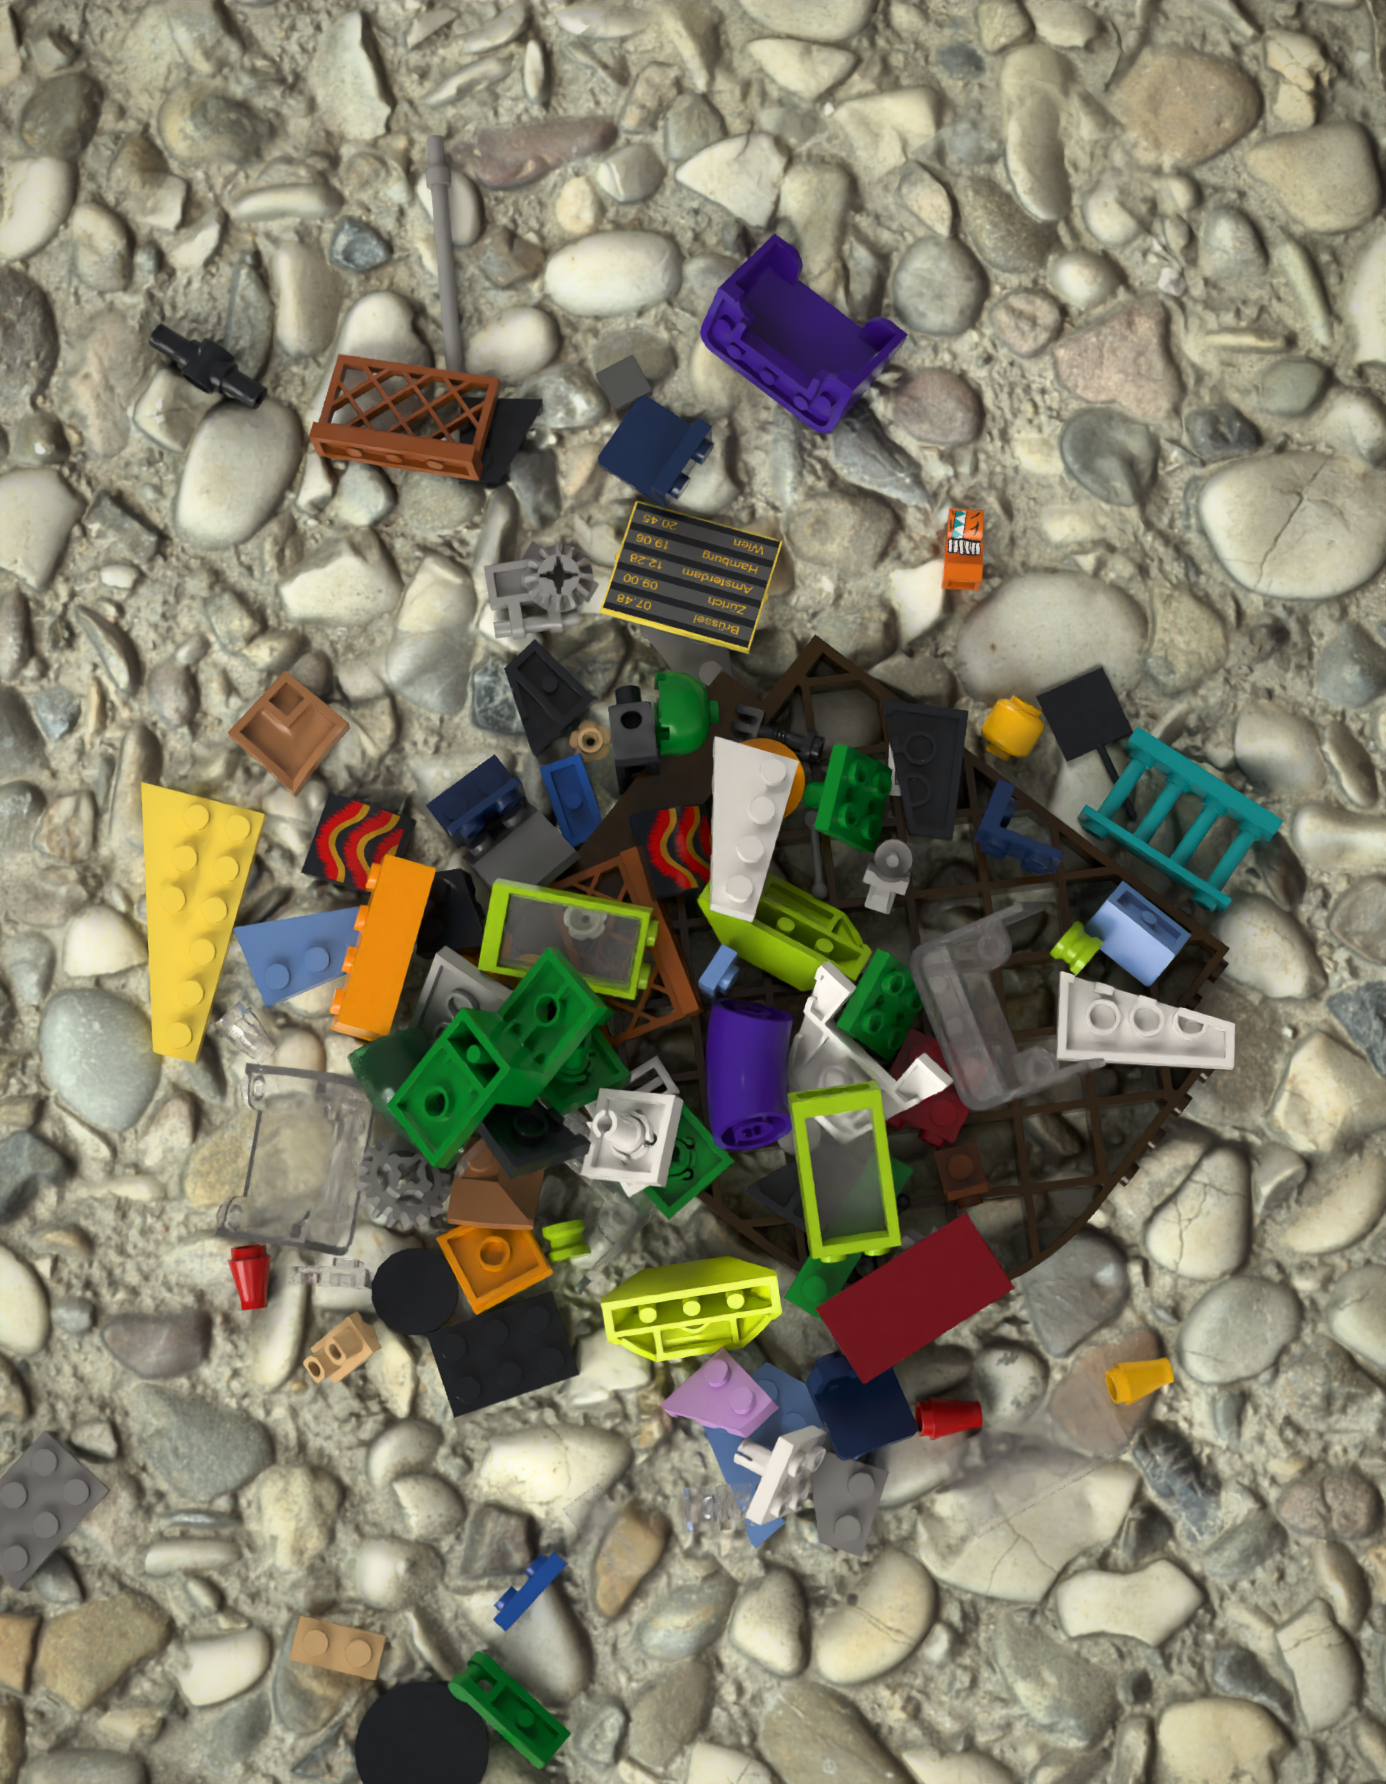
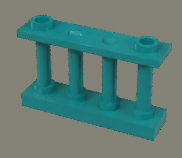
[1077,726,1283,913]

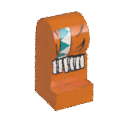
[941,508,984,591]

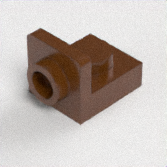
[932,1141,991,1209]

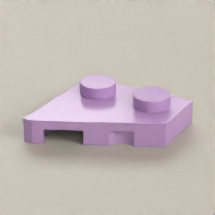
[661,1347,779,1438]

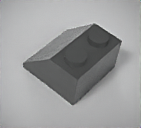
[462,802,581,913]

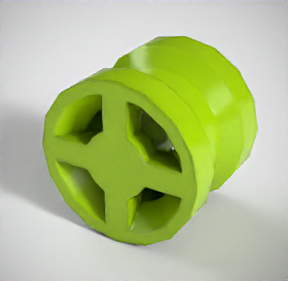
[1049,920,1104,976]
[542,1219,591,1263]

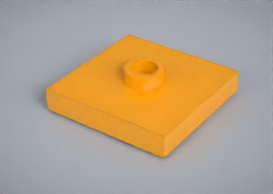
[436,1225,554,1315]

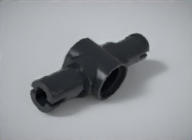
[149,324,267,410]

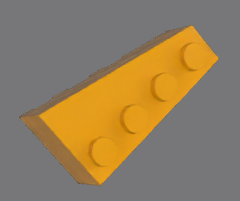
[329,854,436,1044]

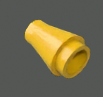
[1105,1357,1174,1405]

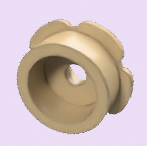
[569,721,612,763]

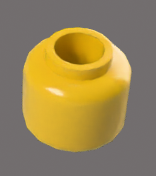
[981,695,1045,762]

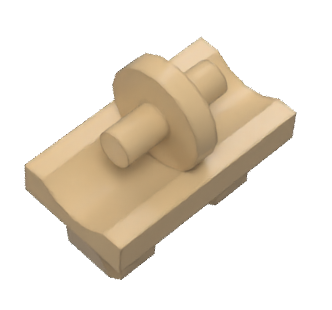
[303,1311,382,1385]

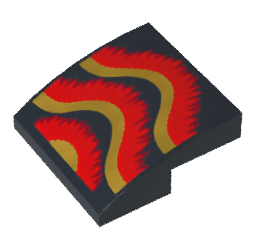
[301,792,417,896]
[628,804,712,901]

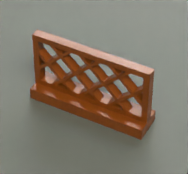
[309,354,502,481]
[546,846,706,1048]

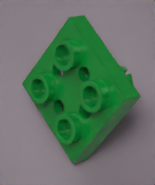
[803,744,893,853]
[836,948,931,1063]
[539,1024,632,1116]
[642,1095,735,1220]

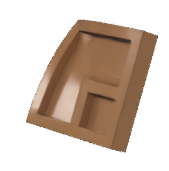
[227,671,351,797]
[447,1136,545,1230]

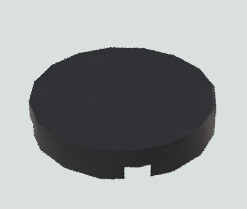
[371,1249,459,1335]

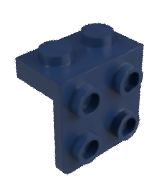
[598,396,714,509]
[805,1351,918,1461]

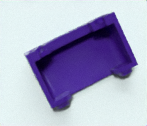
[700,234,908,434]

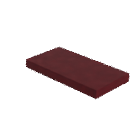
[815,1212,1015,1385]

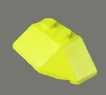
[601,1256,782,1362]

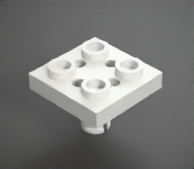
[581,1088,684,1187]
[734,1425,827,1525]

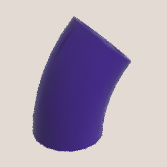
[705,998,793,1151]

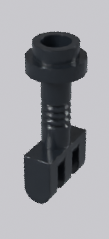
[726,704,825,764]

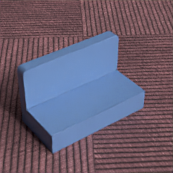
[1084,881,1191,987]

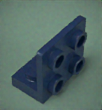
[426,754,526,848]
[973,779,1065,876]

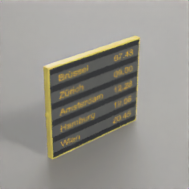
[600,501,783,654]

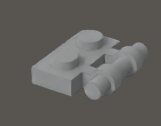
[484,558,580,640]

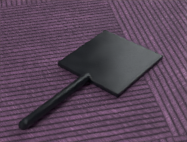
[1036,668,1137,820]

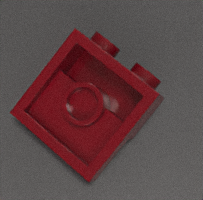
[885,1028,990,1149]

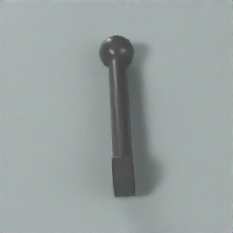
[804,810,828,899]

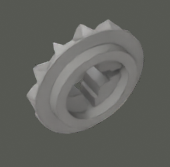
[525,543,593,612]

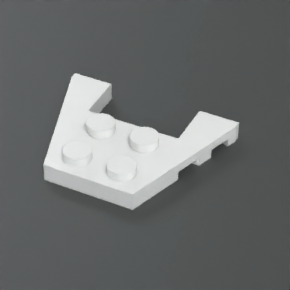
[788,961,954,1144]

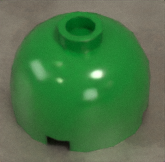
[654,671,719,757]

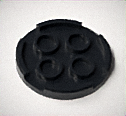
[355,1681,489,1784]

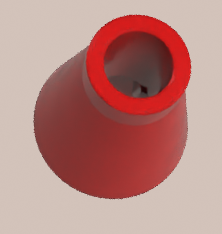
[227,1244,271,1310]
[915,1396,982,1440]

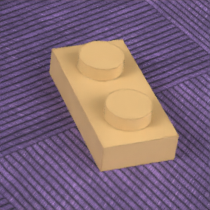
[289,1615,387,1680]

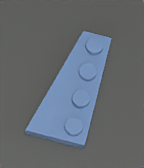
[233,905,419,1008]

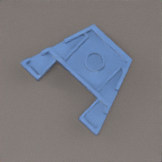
[703,1361,860,1549]

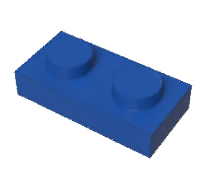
[539,753,604,848]
[493,1552,568,1632]

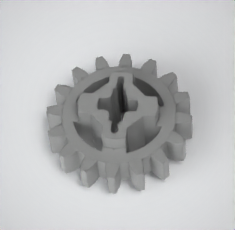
[354,1134,451,1230]

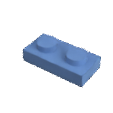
[699,944,740,1001]

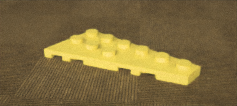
[141,782,267,1064]

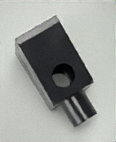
[608,685,660,795]

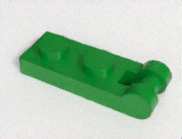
[448,1651,572,1770]

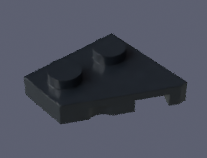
[458,397,543,485]

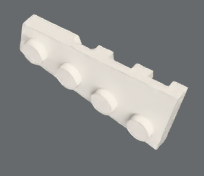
[710,736,799,922]
[1056,971,1235,1070]

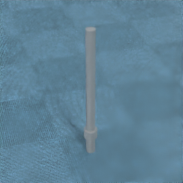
[425,135,463,373]

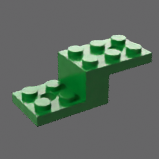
[387,947,608,1168]

